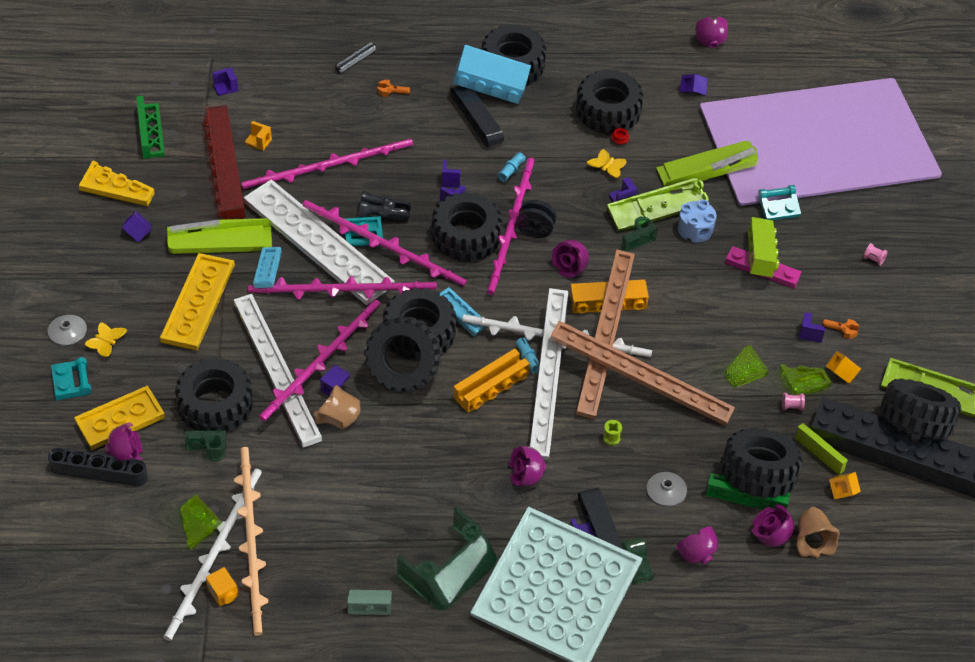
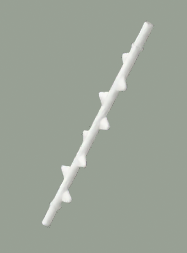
[462,314,652,358]
[164,469,262,641]

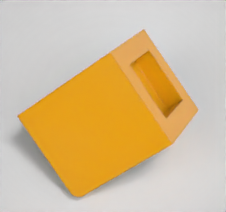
[245,121,272,151]
[826,351,861,383]
[829,472,861,499]

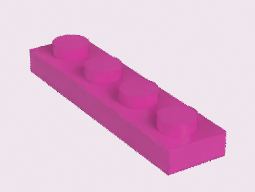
[725,246,802,289]

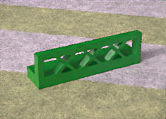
[136,96,165,159]
[705,473,790,510]

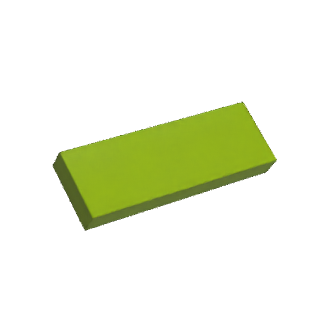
[795,423,847,475]

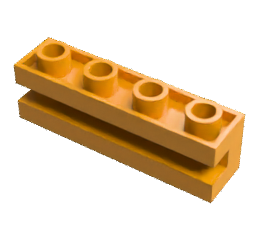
[569,280,649,313]
[453,349,530,413]

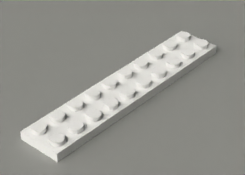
[243,180,394,305]

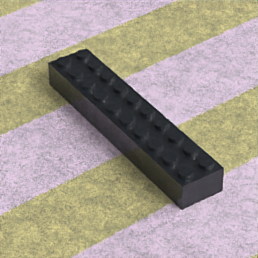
[811,397,975,498]

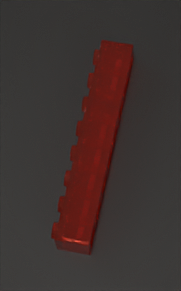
[203,105,245,220]

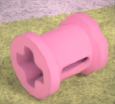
[863,243,888,266]
[782,393,805,411]

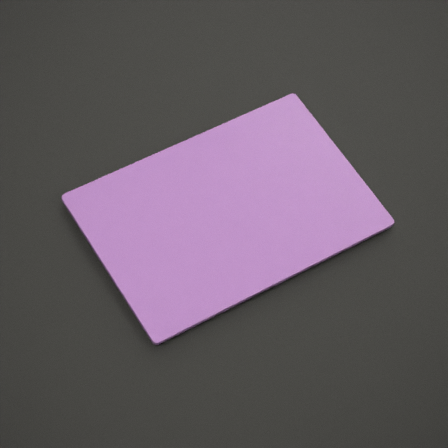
[700,78,942,206]

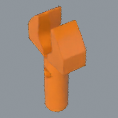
[377,80,410,97]
[822,319,859,339]

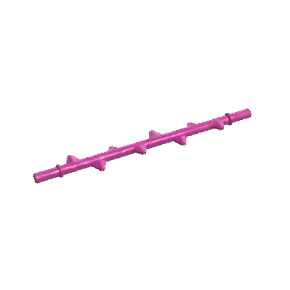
[241,139,413,189]
[487,158,534,295]
[303,200,467,287]
[248,276,437,300]
[258,300,380,422]

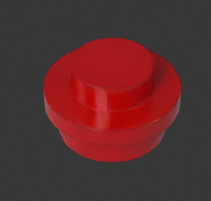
[611,128,629,145]

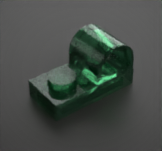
[621,216,658,252]
[184,431,227,462]
[621,537,654,585]

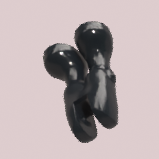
[358,191,411,221]

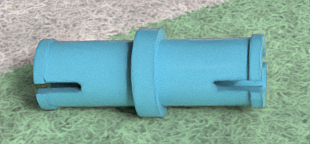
[497,152,525,182]
[515,338,540,373]

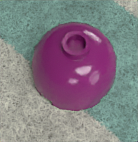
[695,17,728,48]
[551,240,589,278]
[106,422,143,461]
[509,446,546,486]
[752,505,794,547]
[676,526,718,565]

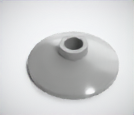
[48,315,87,346]
[646,472,687,507]

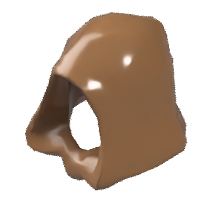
[314,385,360,429]
[797,507,840,558]

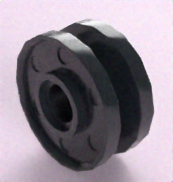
[516,200,557,238]

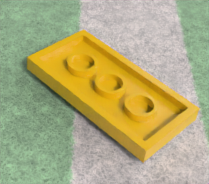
[74,385,165,450]

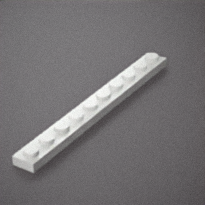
[530,288,568,460]
[234,294,322,447]

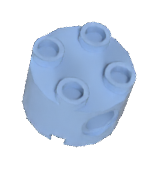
[678,199,717,243]

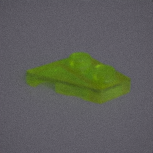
[725,344,769,388]
[779,364,832,395]
[180,494,222,549]

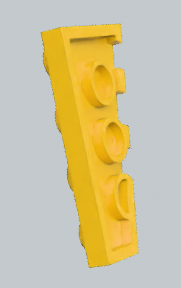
[79,161,155,206]

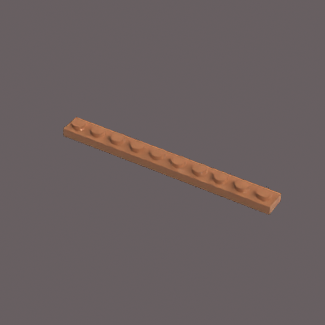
[576,250,635,420]
[550,321,735,426]

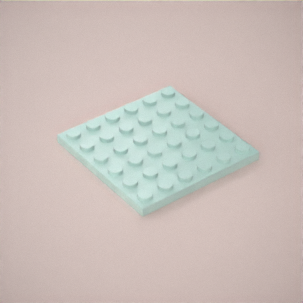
[471,507,642,662]

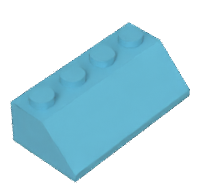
[453,45,531,104]

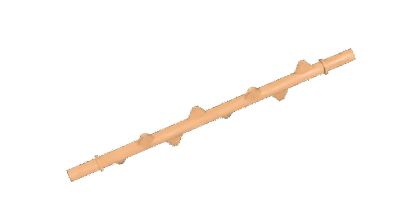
[234,447,268,636]

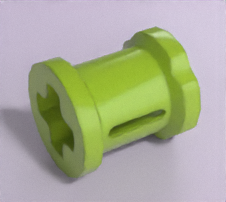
[603,420,622,446]

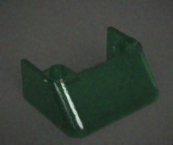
[397,507,497,610]

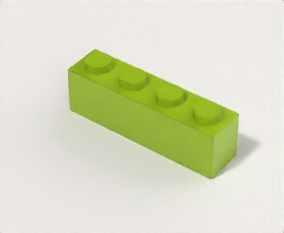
[748,217,779,277]

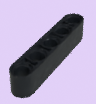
[450,85,504,147]
[48,448,148,486]
[578,487,625,550]

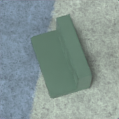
[348,590,392,615]

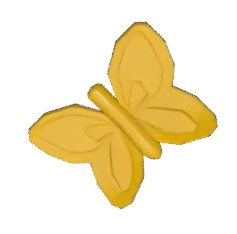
[587,149,626,178]
[85,323,127,357]

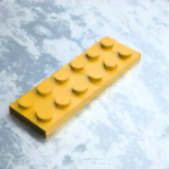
[160,253,235,351]

